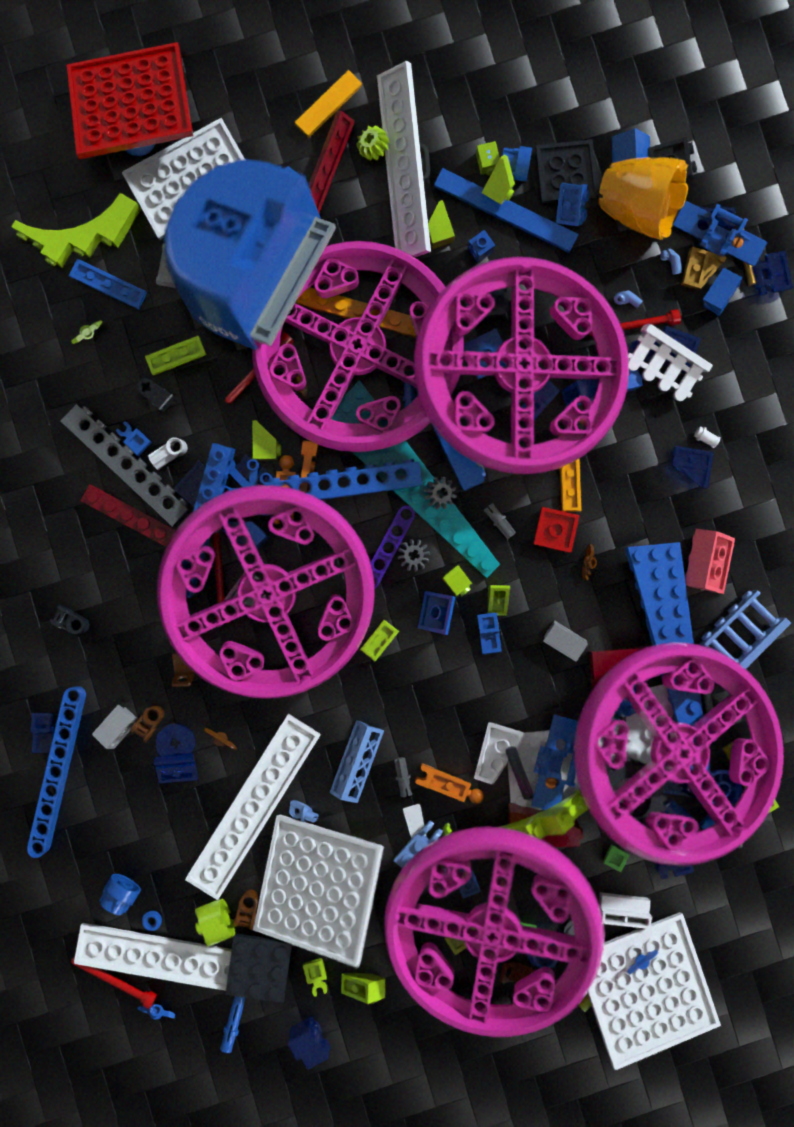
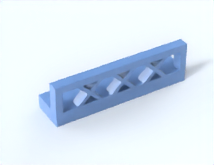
[330,720,384,803]

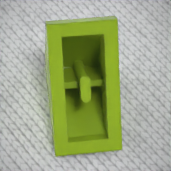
[488,585,510,616]

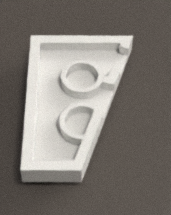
[474,722,526,784]

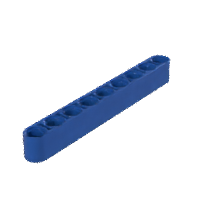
[27,686,86,858]

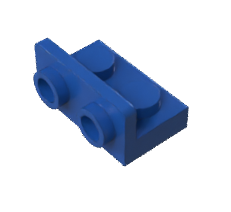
[556,183,589,226]

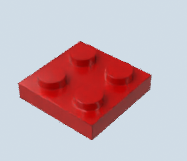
[533,507,580,553]

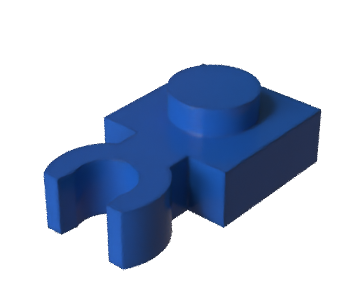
[116,422,152,456]

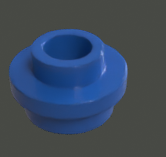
[142,911,162,931]

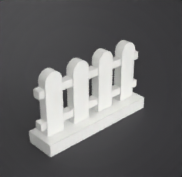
[628,324,713,401]

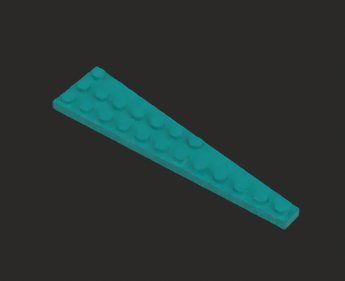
[323,380,500,578]

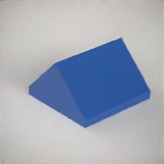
[612,128,650,163]
[418,591,455,635]

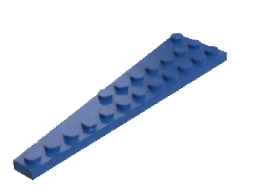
[625,542,711,774]

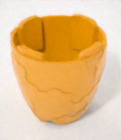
[599,157,688,240]

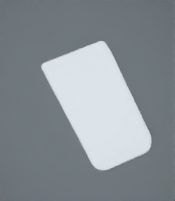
[403,804,426,839]

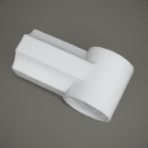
[148,438,187,470]

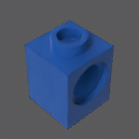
[467,230,495,263]

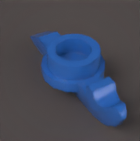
[627,950,658,975]
[137,1004,175,1020]

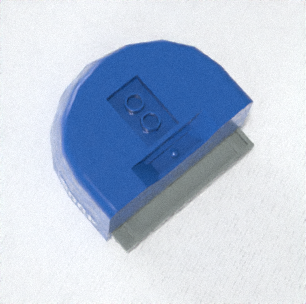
[164,159,336,350]

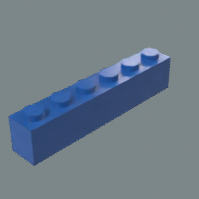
[414,387,486,492]

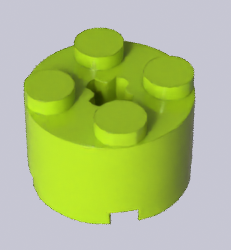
[195,899,235,947]

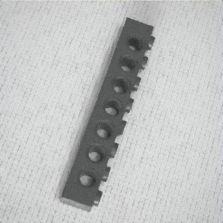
[61,404,191,528]

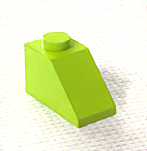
[482,154,515,204]
[428,200,455,249]
[252,421,281,461]
[441,565,472,596]
[341,973,385,1004]

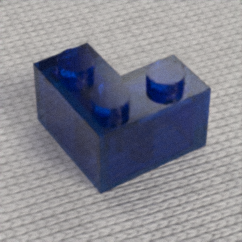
[288,1016,331,1070]

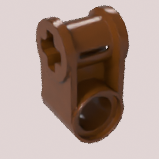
[130,705,165,743]
[234,889,259,931]

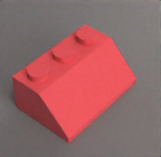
[685,529,735,594]

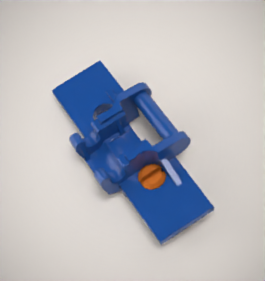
[672,201,767,267]
[531,714,579,810]

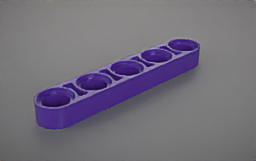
[371,506,415,589]

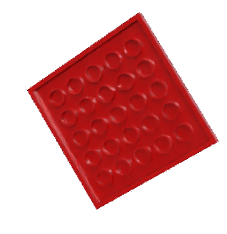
[67,42,193,159]

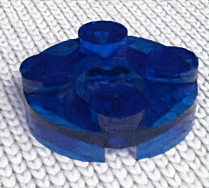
[156,723,195,763]

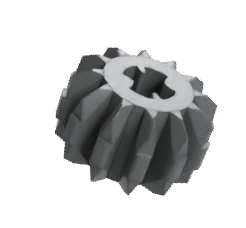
[424,477,457,509]
[398,539,430,572]

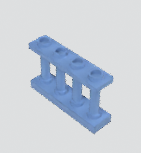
[699,590,791,669]

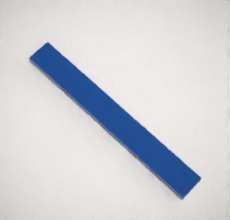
[434,168,578,253]

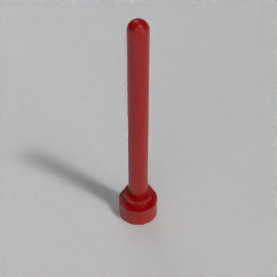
[589,309,681,336]
[225,331,294,403]
[212,532,231,623]
[71,957,157,1009]

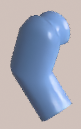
[660,248,682,274]
[614,291,642,308]

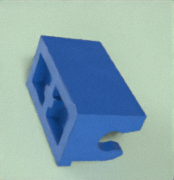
[703,268,742,316]

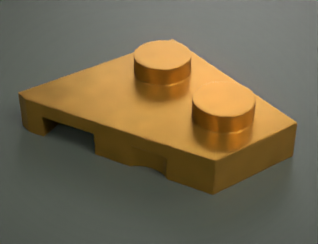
[681,247,726,290]

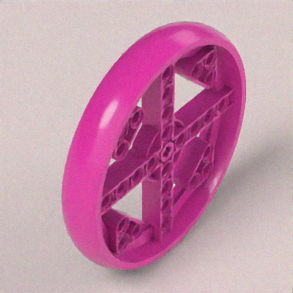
[252,241,464,452]
[414,257,629,474]
[157,485,375,699]
[574,643,783,865]
[384,827,604,1037]

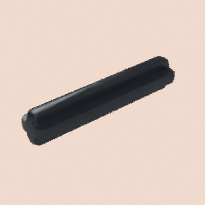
[505,746,534,800]

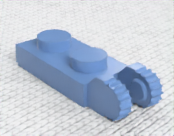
[394,821,443,869]

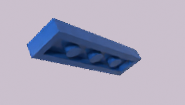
[69,259,147,310]

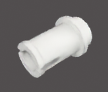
[694,427,720,448]

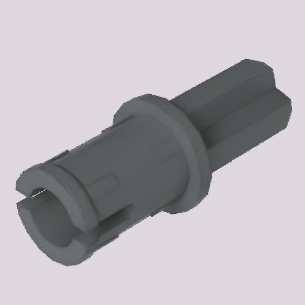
[484,503,516,539]
[394,757,412,797]

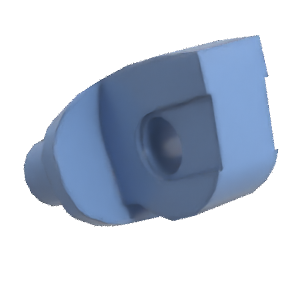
[289,800,318,823]

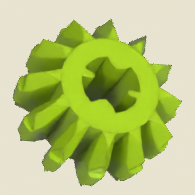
[356,125,390,161]

